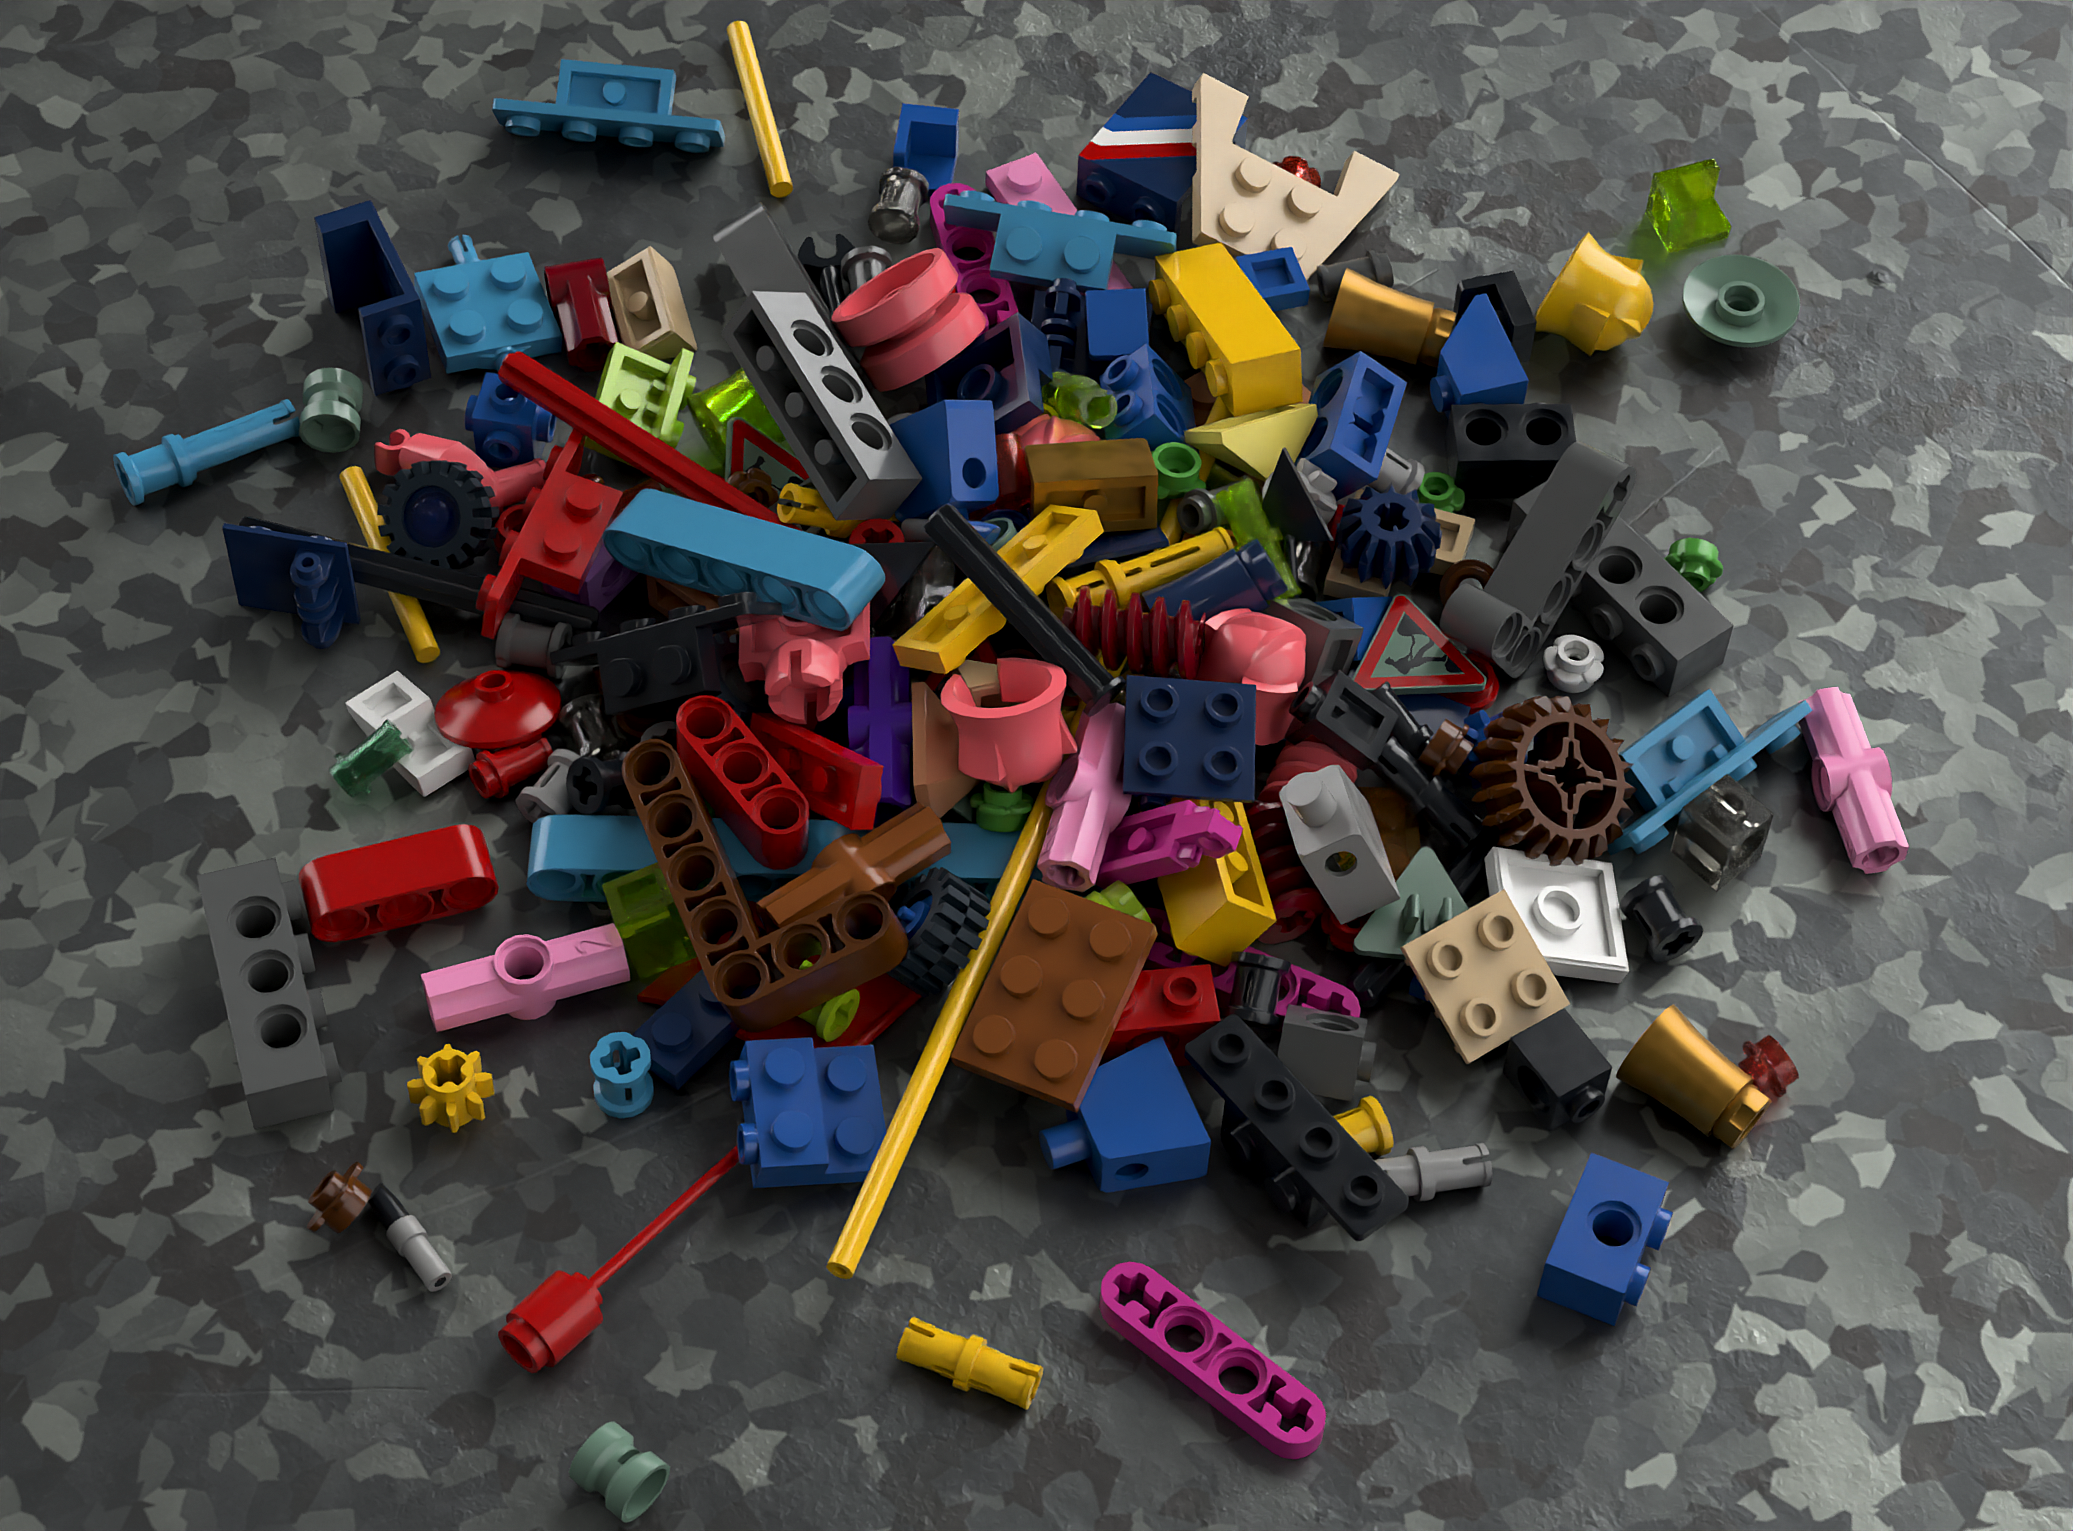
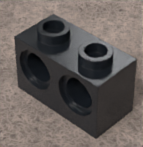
[1445,402,1577,499]

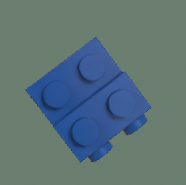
[729,1037,886,1188]

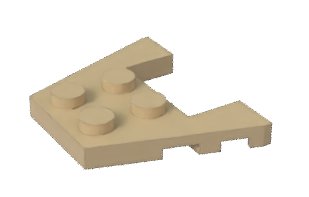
[1192,73,1399,281]

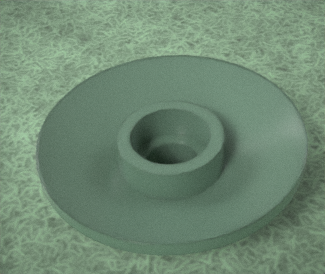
[1682,255,1800,347]

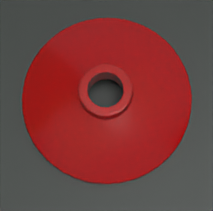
[434,670,562,749]

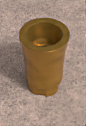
[1323,268,1456,368]
[1616,1004,1772,1149]

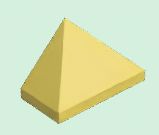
[1184,403,1318,482]

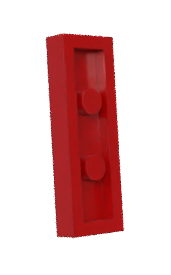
[750,713,884,830]

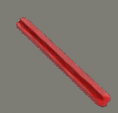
[498,351,802,531]

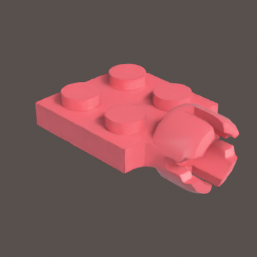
[738,602,870,724]

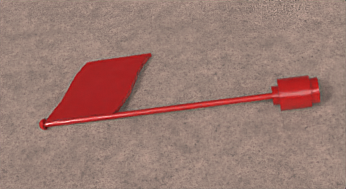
[498,901,922,1373]

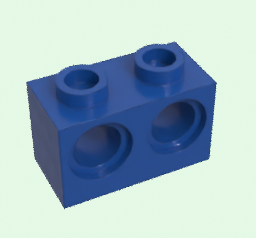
[1099,343,1200,456]
[1294,351,1407,501]

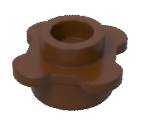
[307,1162,372,1234]

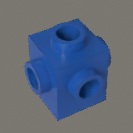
[465,372,557,469]

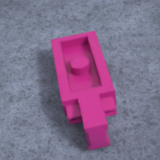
[1095,799,1243,890]

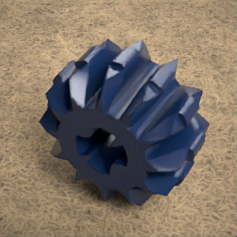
[1335,482,1442,590]

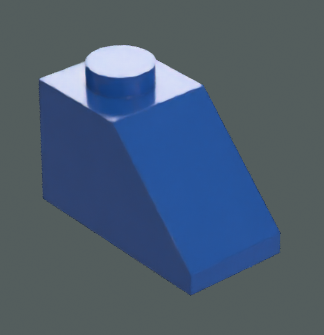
[1430,293,1529,420]

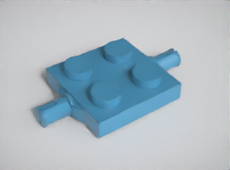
[414,235,562,374]

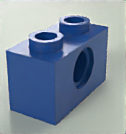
[1537,1152,1673,1326]

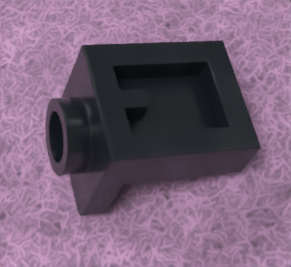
[1453,270,1537,363]
[1284,670,1399,771]

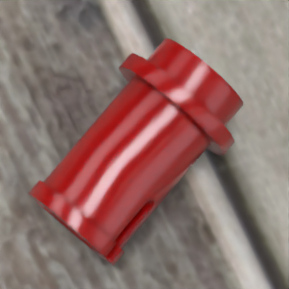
[468,734,553,799]

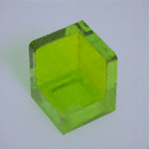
[1645,159,1731,253]
[602,862,697,978]

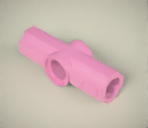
[1798,687,1909,874]
[1037,702,1132,893]
[421,923,630,1032]

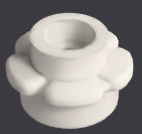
[1543,635,1604,693]

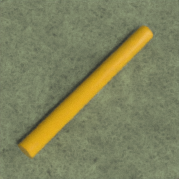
[727,21,793,198]
[339,466,440,663]

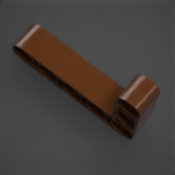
[621,739,909,1033]

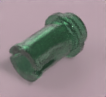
[329,719,414,798]

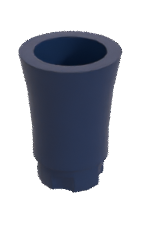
[1142,538,1289,655]

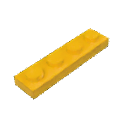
[892,504,1104,674]

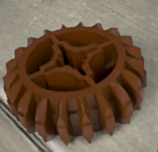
[1468,696,1638,867]

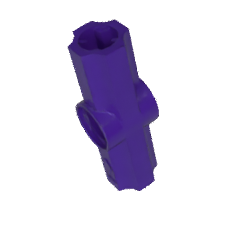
[848,637,914,829]

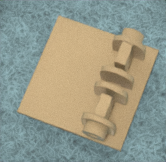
[1400,889,1570,1065]

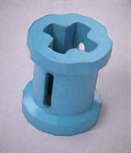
[590,1032,654,1118]

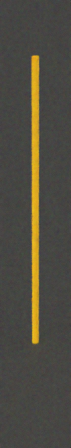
[826,396,1233,1279]

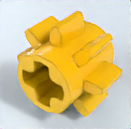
[407,1044,495,1133]

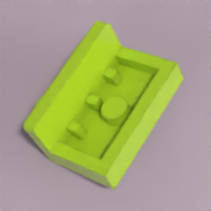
[584,342,696,468]

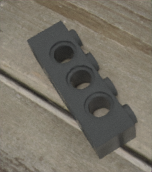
[721,291,923,521]
[1506,481,1734,698]
[197,858,342,1129]

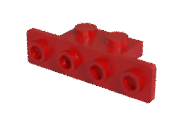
[476,428,623,639]

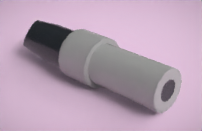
[368,1183,452,1292]

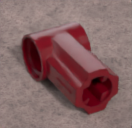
[544,257,618,372]

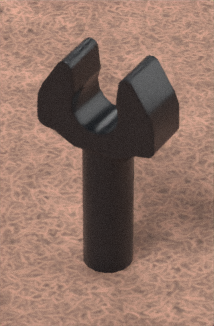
[798,234,855,315]

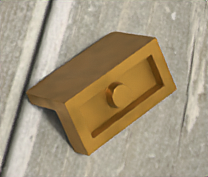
[1025,438,1158,532]

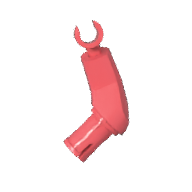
[374,429,547,520]

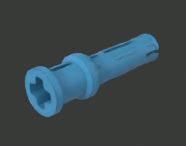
[113,399,300,506]

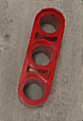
[676,695,809,870]
[298,824,499,942]

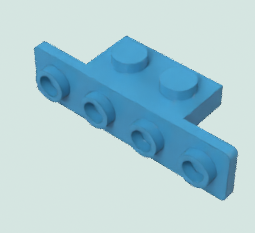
[492,59,725,153]
[943,191,1177,293]
[1607,689,1812,855]

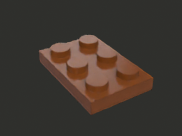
[950,879,1158,1113]

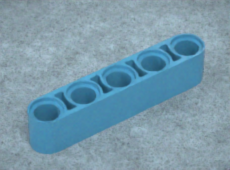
[602,488,885,631]

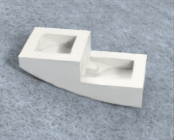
[345,670,476,797]

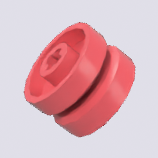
[831,248,987,392]

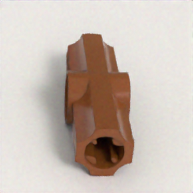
[756,802,951,935]

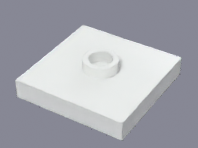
[1484,847,1629,983]

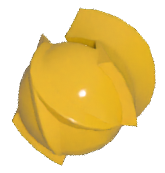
[1534,232,1654,356]

